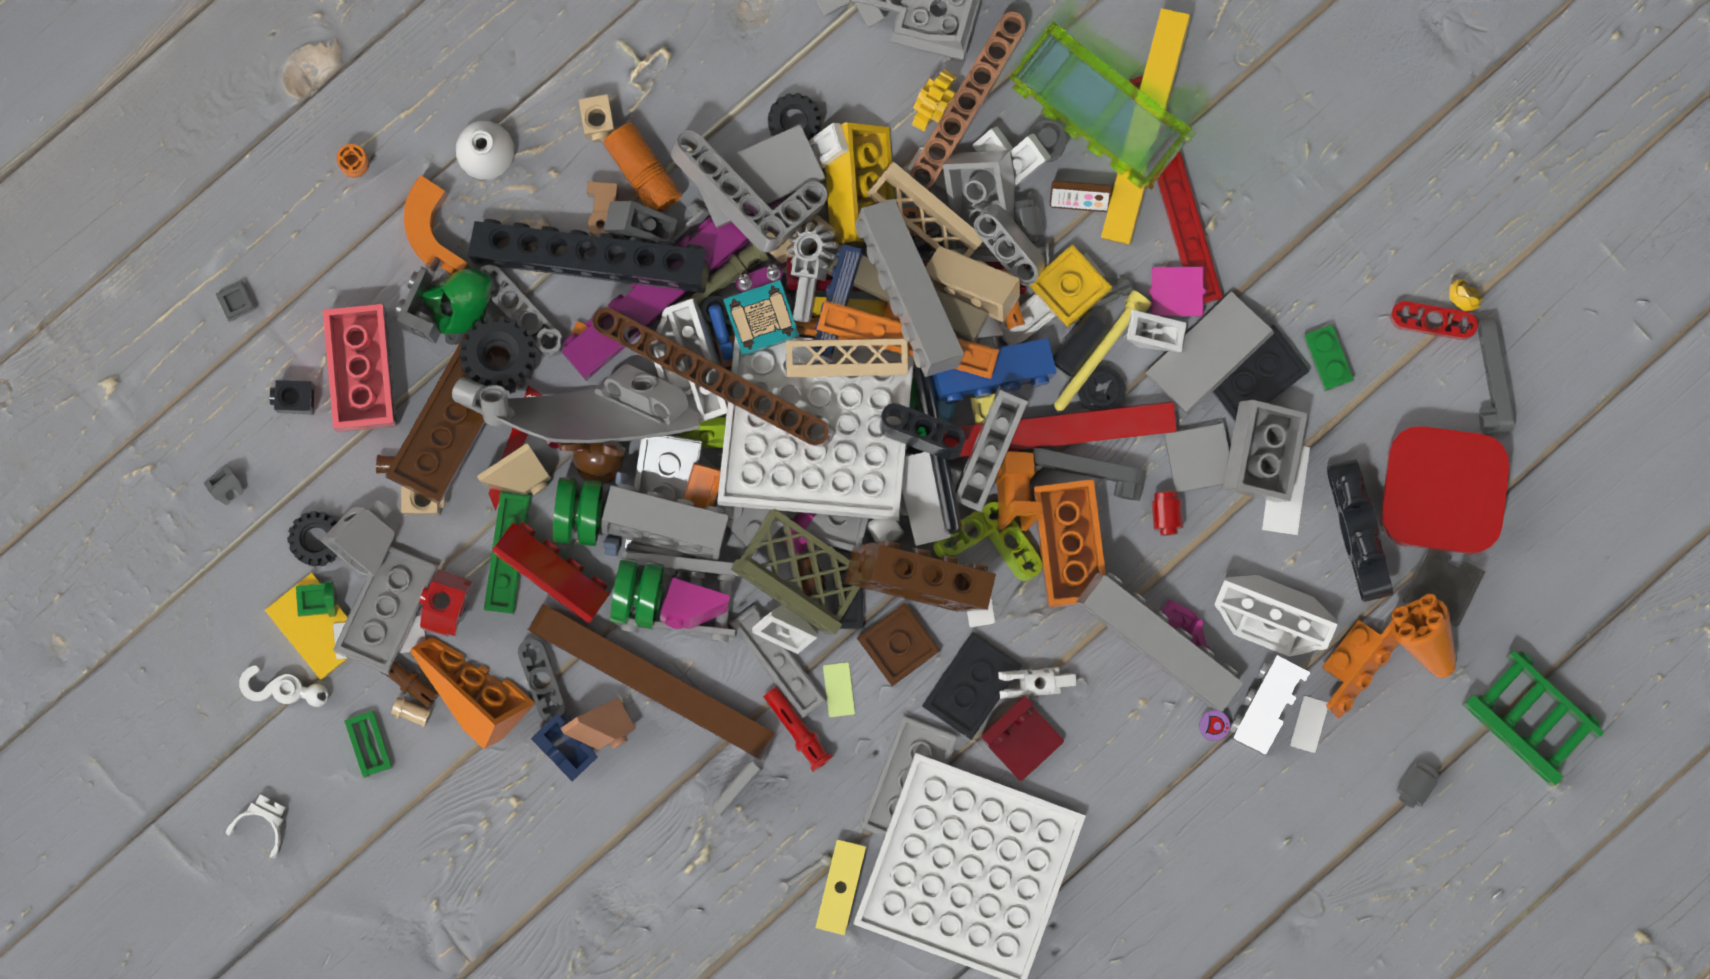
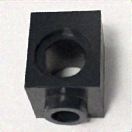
[269,380,315,415]

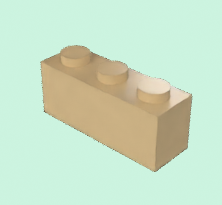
[925,246,1020,322]

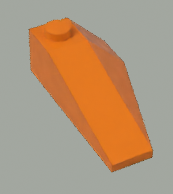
[410,637,535,749]

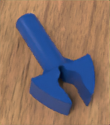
[709,305,733,361]

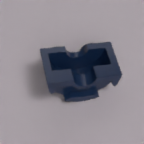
[531,712,598,781]

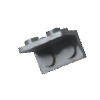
[395,267,440,344]

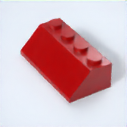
[492,522,610,623]

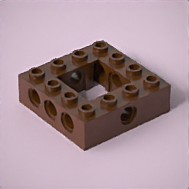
[844,540,996,612]

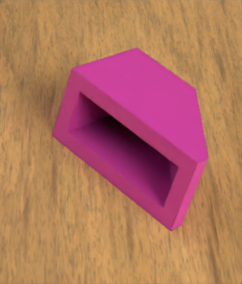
[660,578,730,630]

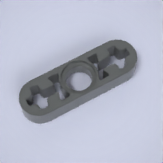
[518,639,566,722]

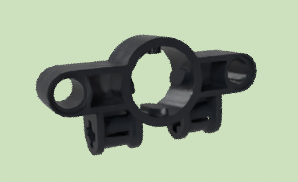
[1327,459,1393,602]

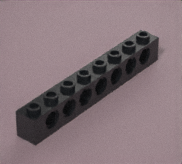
[468,219,711,293]

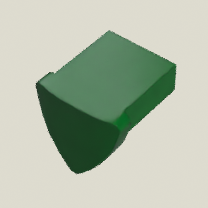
[296,580,337,617]

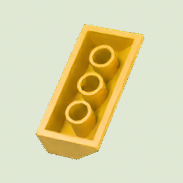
[822,122,895,248]

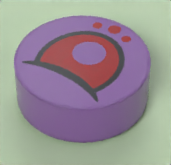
[1199,710,1230,741]

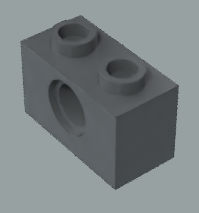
[603,201,678,244]

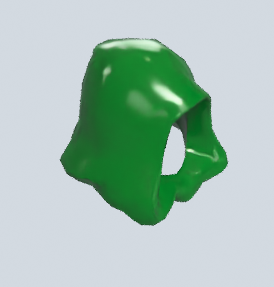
[421,269,492,335]

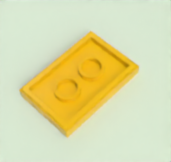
[265,572,349,680]

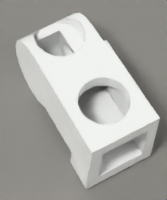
[866,519,904,542]

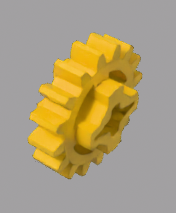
[912,69,956,132]

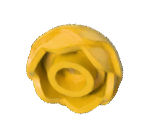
[1449,279,1483,311]

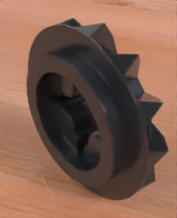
[1078,366,1125,410]

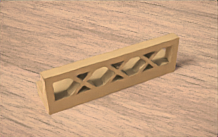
[867,161,983,258]
[786,338,908,377]

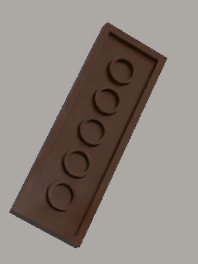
[386,333,510,504]

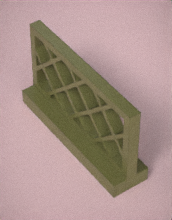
[730,509,860,635]

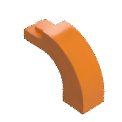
[404,175,471,275]

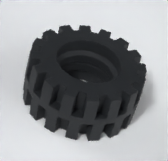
[768,93,821,141]

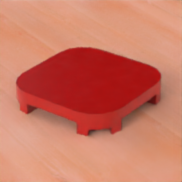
[1380,426,1509,555]

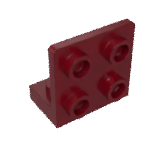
[980,696,1064,781]

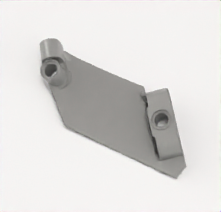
[452,364,700,443]

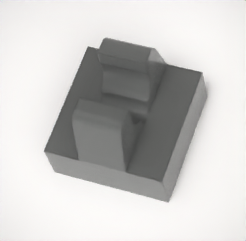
[204,464,243,505]

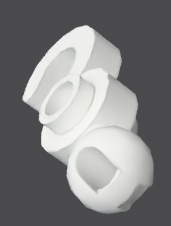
[239,666,329,707]

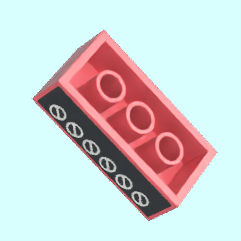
[323,304,397,433]

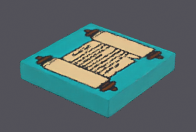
[723,280,800,357]

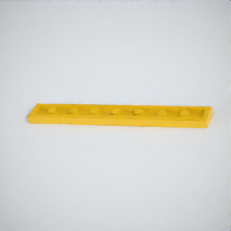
[1101,8,1191,246]

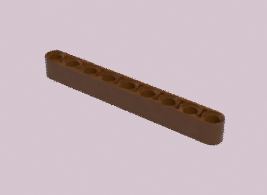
[592,307,834,447]
[527,604,775,760]

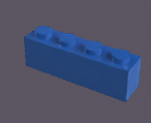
[932,338,1057,404]

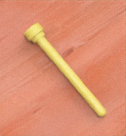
[1054,290,1152,411]

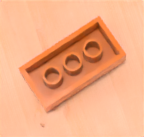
[1032,479,1106,609]

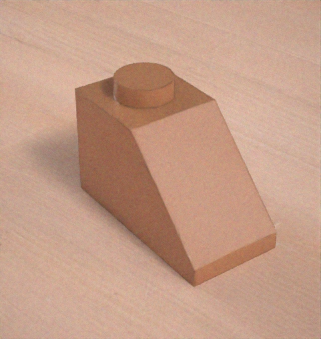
[561,697,636,750]

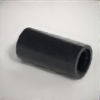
[1053,313,1110,378]

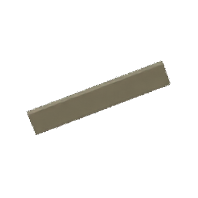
[827,241,989,342]

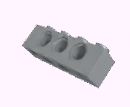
[955,385,1028,512]

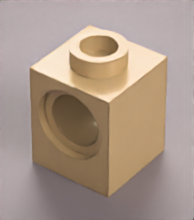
[578,94,615,142]
[401,486,446,516]

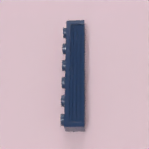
[811,244,863,359]

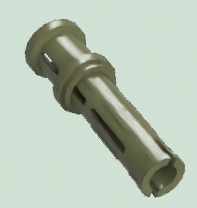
[685,241,770,307]

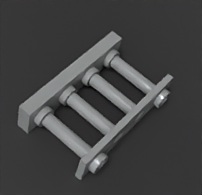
[615,551,742,642]

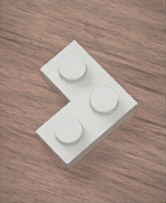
[972,126,1051,188]

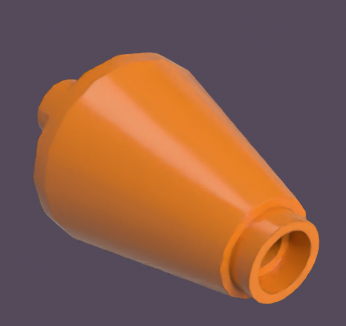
[1391,594,1456,678]

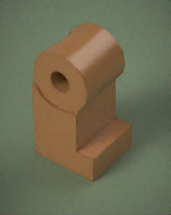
[586,181,619,237]

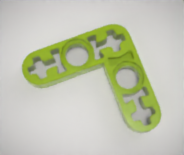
[934,502,1042,581]

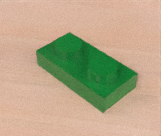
[1303,325,1354,392]

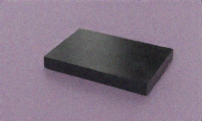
[1212,324,1310,422]
[922,632,1022,740]

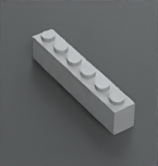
[855,199,964,377]
[1076,573,1243,712]

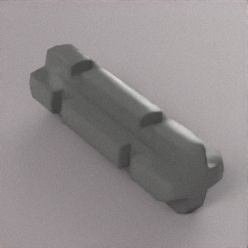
[1087,277,1134,312]

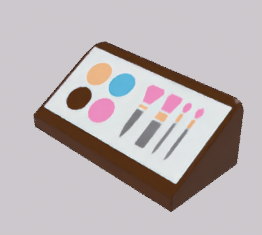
[1049,180,1112,212]

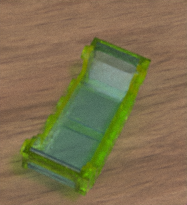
[1009,21,1196,190]

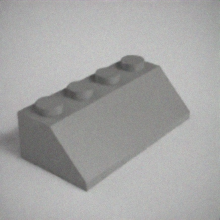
[602,484,729,561]

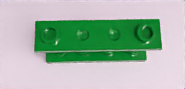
[1462,650,1604,787]

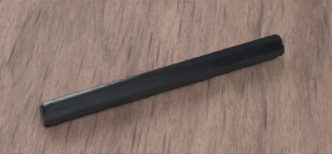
[913,364,962,534]

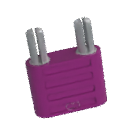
[736,264,784,294]

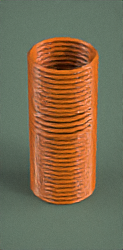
[603,122,682,213]

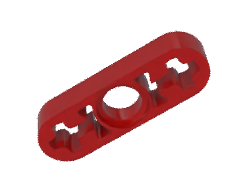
[1390,301,1478,340]

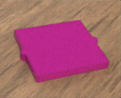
[1148,267,1207,317]

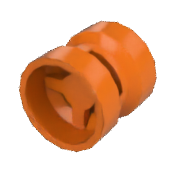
[336,144,369,178]

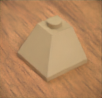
[477,443,551,496]

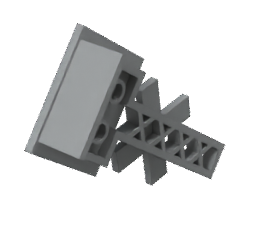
[815,0,980,61]

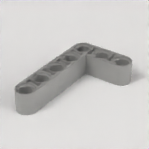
[671,130,828,252]

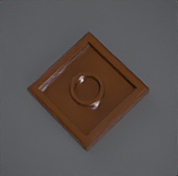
[857,603,940,687]

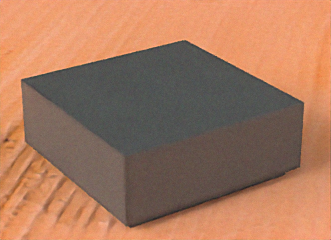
[216,281,256,322]

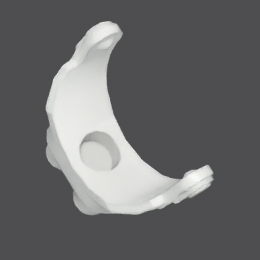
[226,794,286,858]

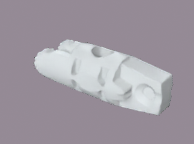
[998,667,1076,699]

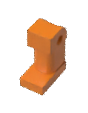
[995,451,1043,531]

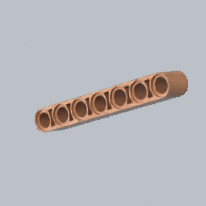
[909,12,1026,192]

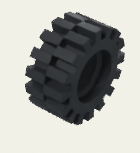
[287,511,337,567]

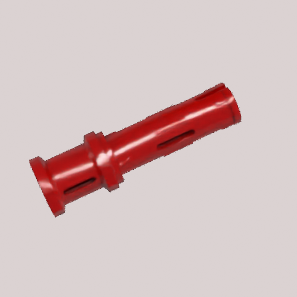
[763,687,834,772]

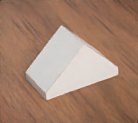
[1126,310,1186,352]
[752,605,817,654]

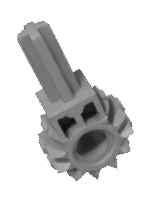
[787,222,839,322]

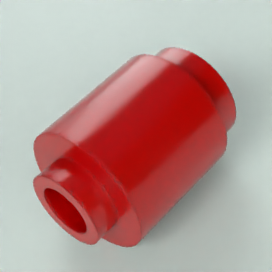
[1151,492,1184,536]

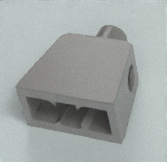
[321,500,395,576]

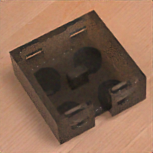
[1402,549,1486,627]

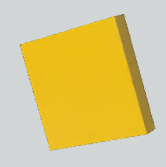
[1028,244,1112,328]

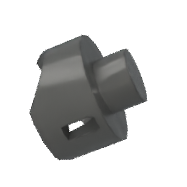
[1027,120,1067,162]

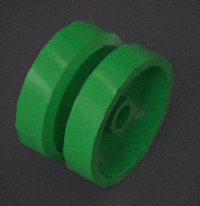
[553,477,603,546]
[610,557,664,630]

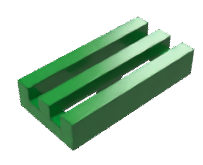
[344,711,393,778]

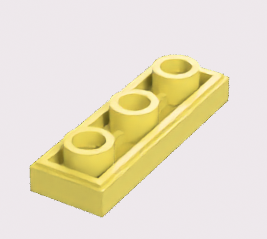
[815,840,866,935]

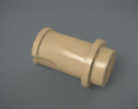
[391,696,432,727]

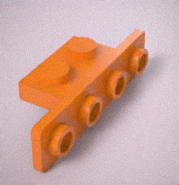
[1322,620,1399,719]

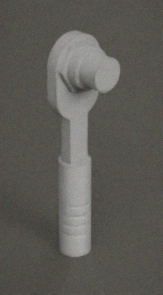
[642,203,711,266]

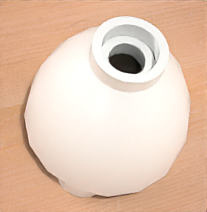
[456,121,515,180]

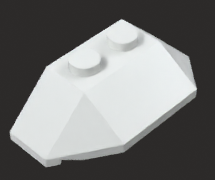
[654,299,728,422]
[1214,575,1338,657]

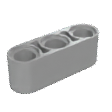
[974,204,1045,285]

